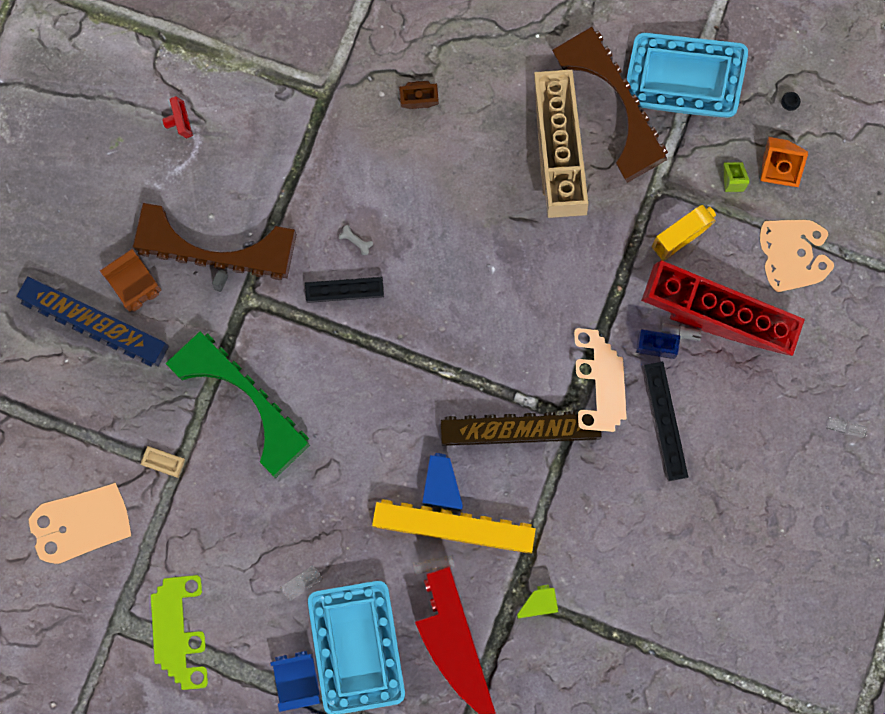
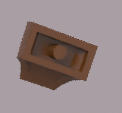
[399,81,439,109]

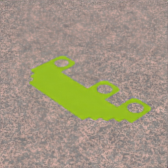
[151,575,208,690]

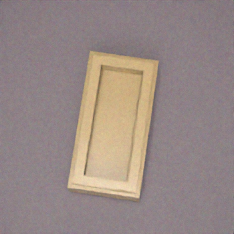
[140,446,185,478]

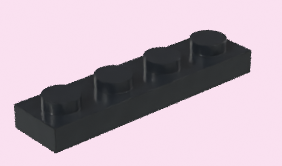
[305,277,384,303]

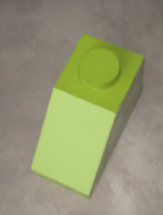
[517,585,558,619]

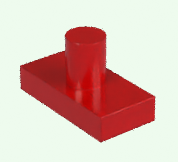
[162,96,193,139]

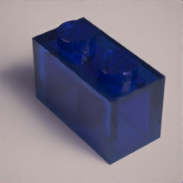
[636,329,681,359]

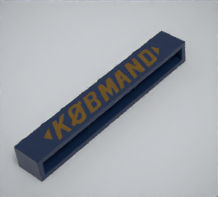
[16,276,169,367]

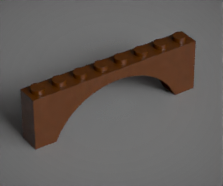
[552,27,668,183]
[133,203,297,280]

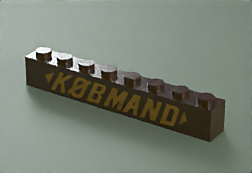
[441,411,602,446]

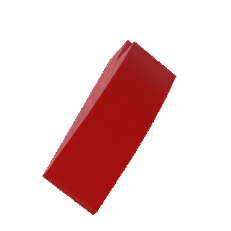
[641,260,805,356]
[415,567,496,714]

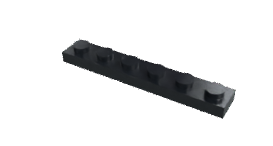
[643,361,689,482]

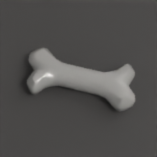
[339,225,373,255]

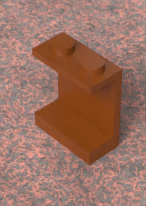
[100,249,161,312]

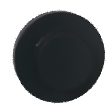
[781,92,801,111]

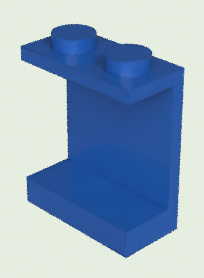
[270,651,322,712]

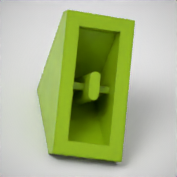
[723,162,749,192]

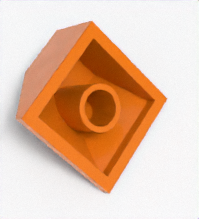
[760,137,808,188]

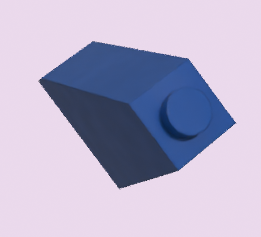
[422,453,463,511]

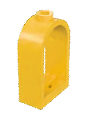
[651,205,716,261]

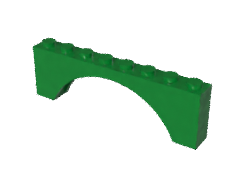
[165,331,310,479]

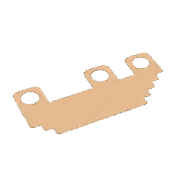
[574,328,627,432]

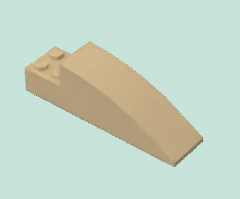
[534,70,588,218]

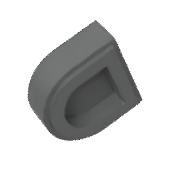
[212,269,228,292]

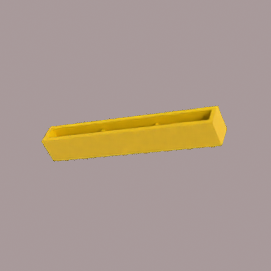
[372,499,536,554]

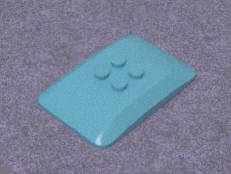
[627,33,748,118]
[308,581,405,714]

